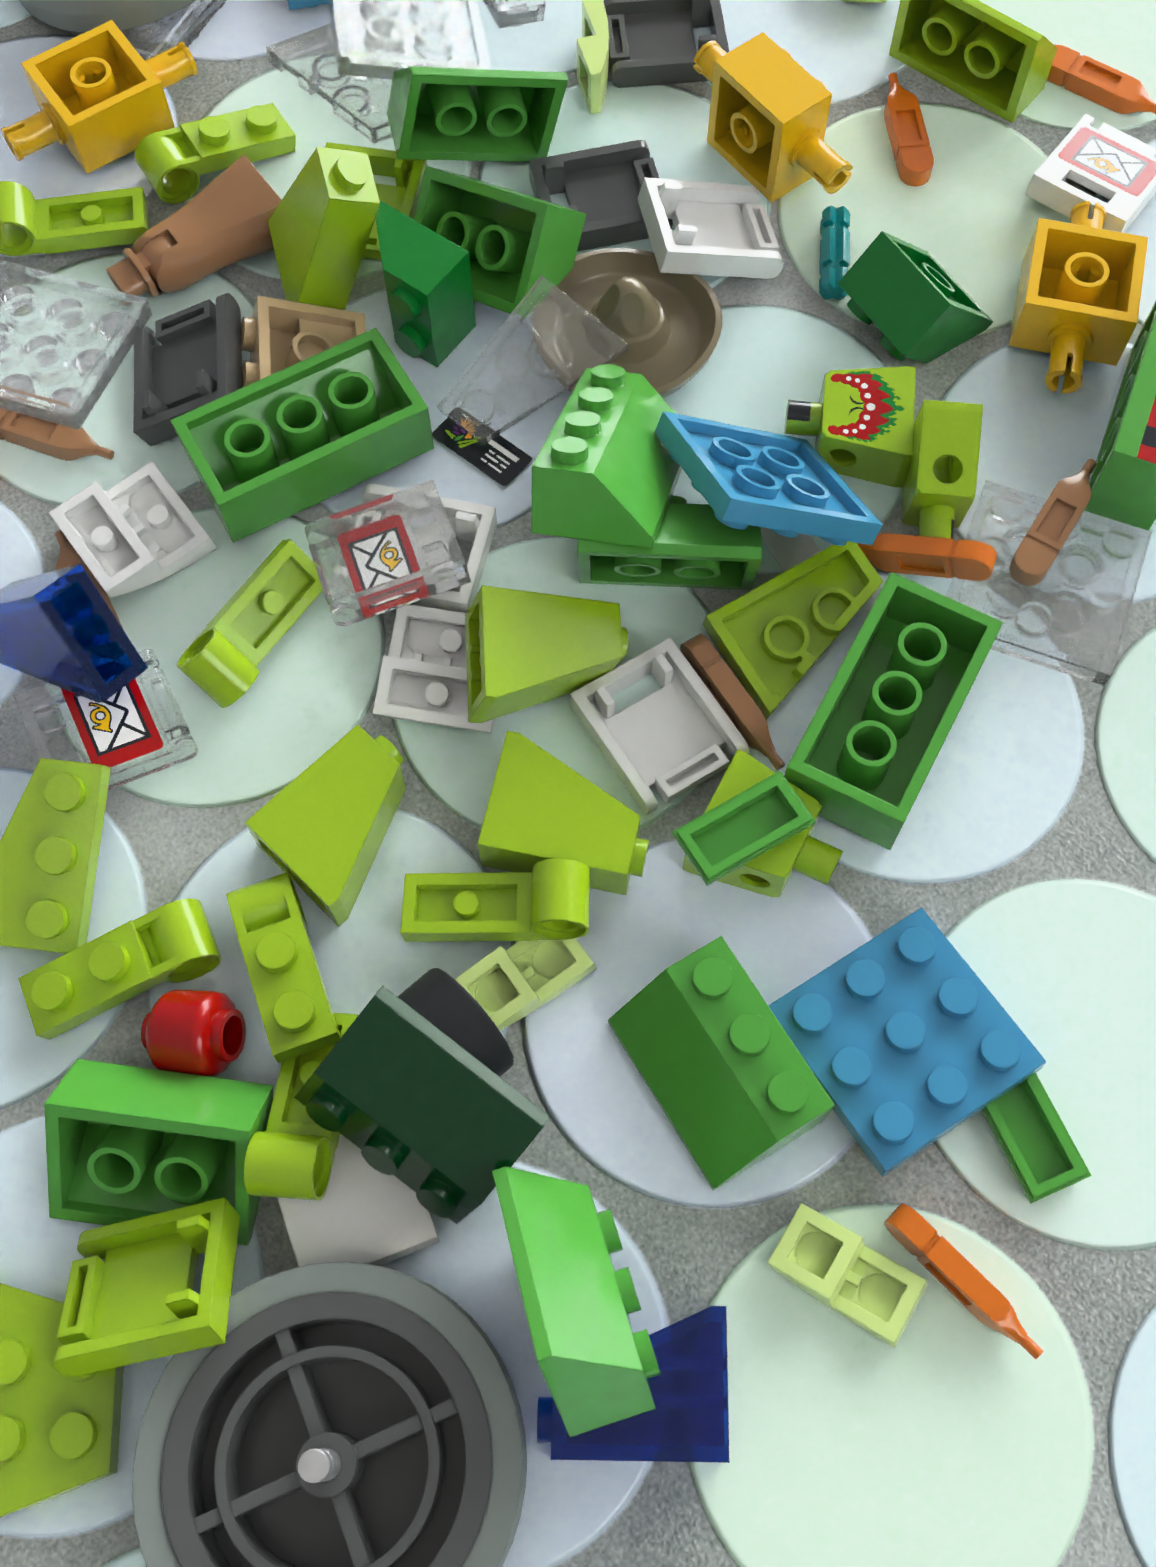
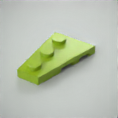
[702,541,883,720]
[0,758,111,953]

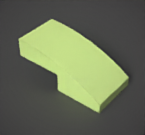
[577,0,609,114]
[455,938,597,1031]
[768,1203,927,1348]

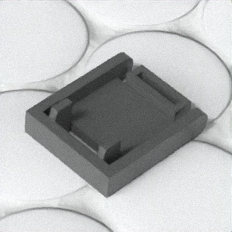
[603,0,729,88]
[529,140,673,252]
[133,293,243,446]

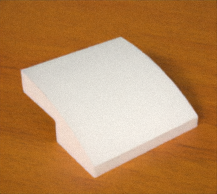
[49,461,217,598]
[373,603,496,734]
[278,1134,440,1267]

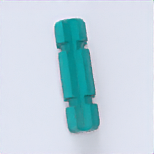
[819,205,850,301]

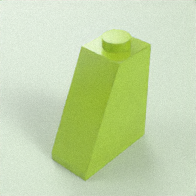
[268,147,380,310]
[465,585,628,723]
[245,724,406,927]
[478,731,649,895]

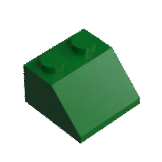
[376,201,476,367]
[838,231,994,364]

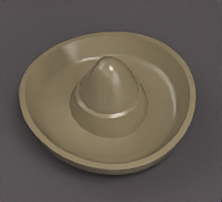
[531,248,722,398]

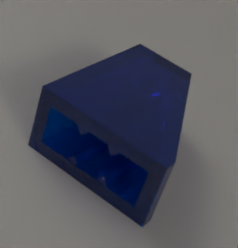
[0,564,148,703]
[537,1306,729,1463]

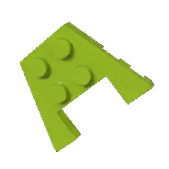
[0,1283,124,1518]

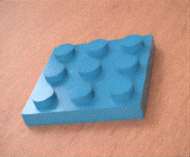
[655,411,883,546]
[768,907,1047,1177]

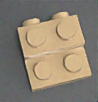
[241,295,366,387]

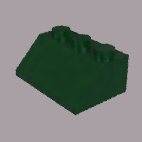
[294,985,550,1224]

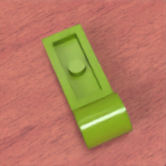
[135,103,296,204]
[0,181,149,256]
[177,539,331,708]
[400,858,590,942]
[226,872,341,1063]
[18,898,222,1040]
[244,1013,358,1201]

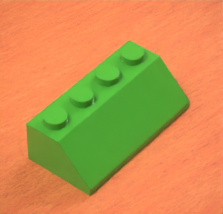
[170,328,434,543]
[531,364,682,549]

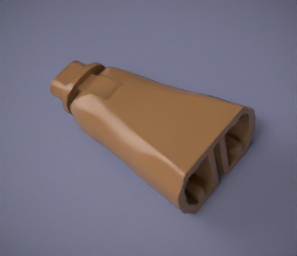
[106,155,281,302]

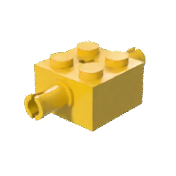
[1,20,198,174]
[693,32,852,203]
[1008,201,1148,394]

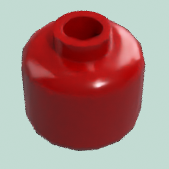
[141,989,246,1077]

